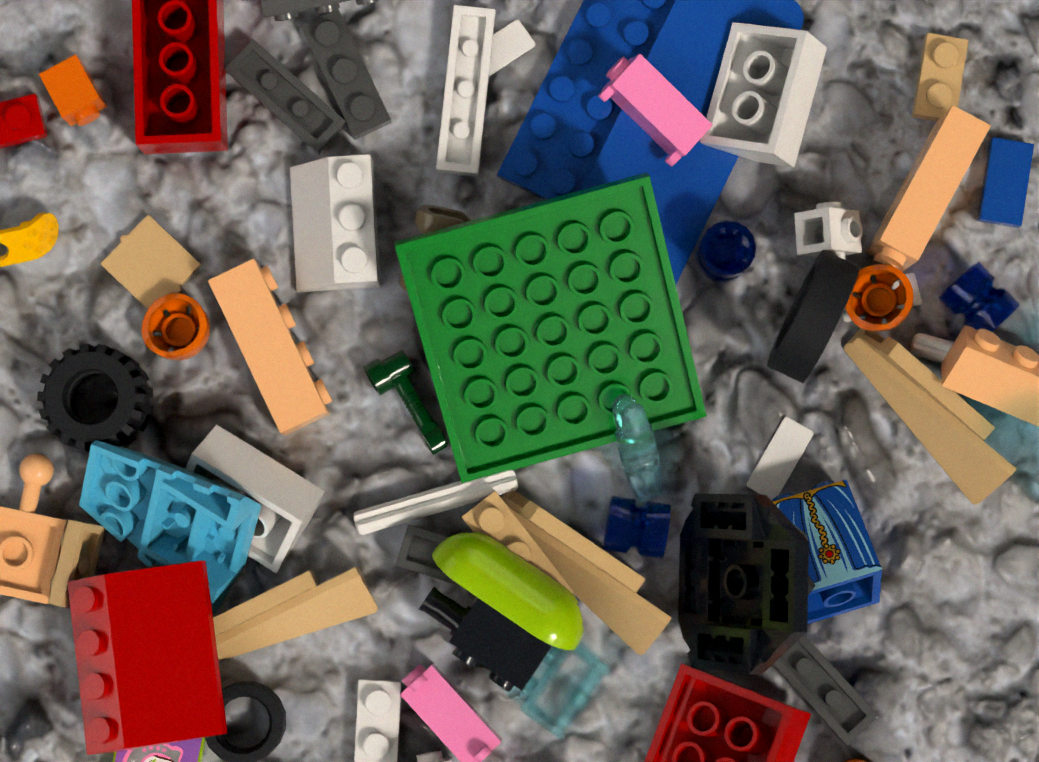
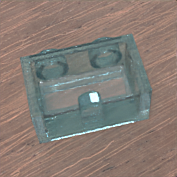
[518,645,612,740]

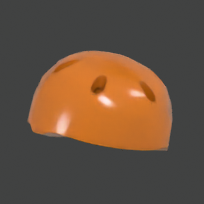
[845,264,914,331]
[141,293,210,361]

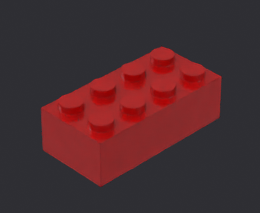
[132,0,228,154]

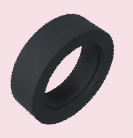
[767,250,859,383]

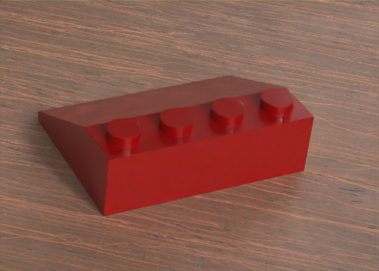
[67,560,228,755]
[644,663,811,762]

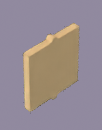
[100,214,202,309]

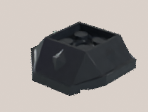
[678,493,816,675]

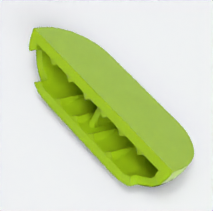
[432,532,584,650]

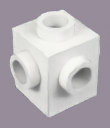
[794,202,863,260]

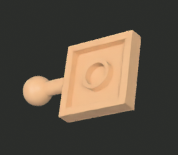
[0,453,68,604]

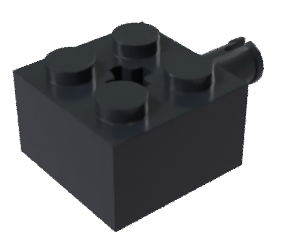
[419,587,551,692]

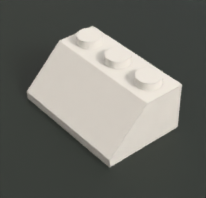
[700,22,827,168]
[290,154,381,292]
[186,425,325,573]

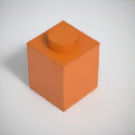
[39,54,108,126]

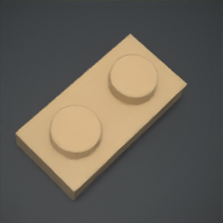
[911,33,969,121]
[48,519,105,608]

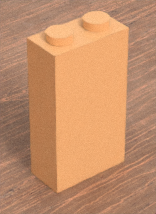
[866,105,991,272]

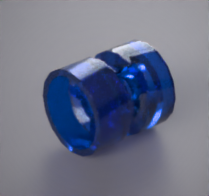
[696,220,756,283]
[938,261,1020,332]
[603,495,671,559]

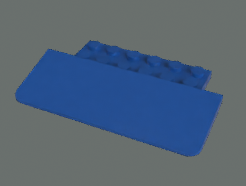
[497,0,804,284]

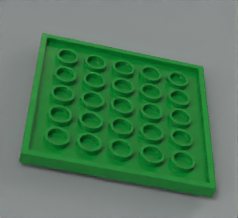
[394,172,707,483]

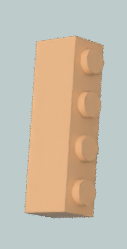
[208,258,333,436]
[941,325,1039,427]

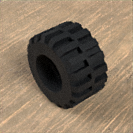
[37,344,154,452]

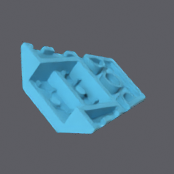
[79,440,262,616]

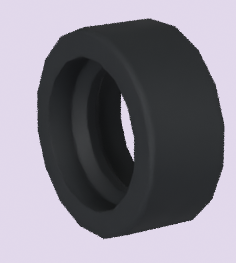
[205,681,286,762]

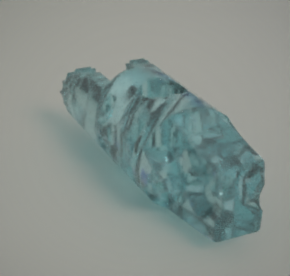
[612,393,662,502]

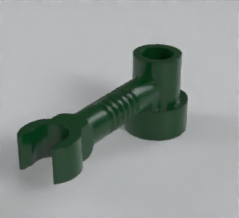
[363,350,448,455]

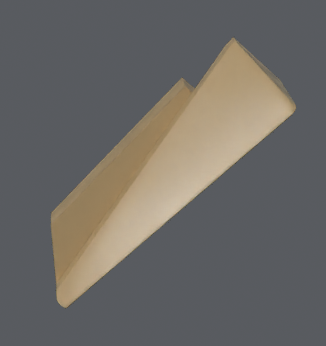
[844,328,1017,505]
[502,490,672,655]
[213,567,378,662]

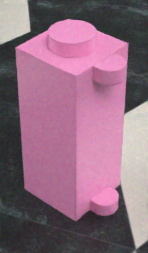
[598,54,713,167]
[400,663,502,762]

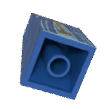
[772,479,882,624]

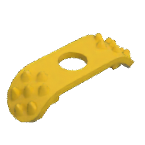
[0,212,59,267]

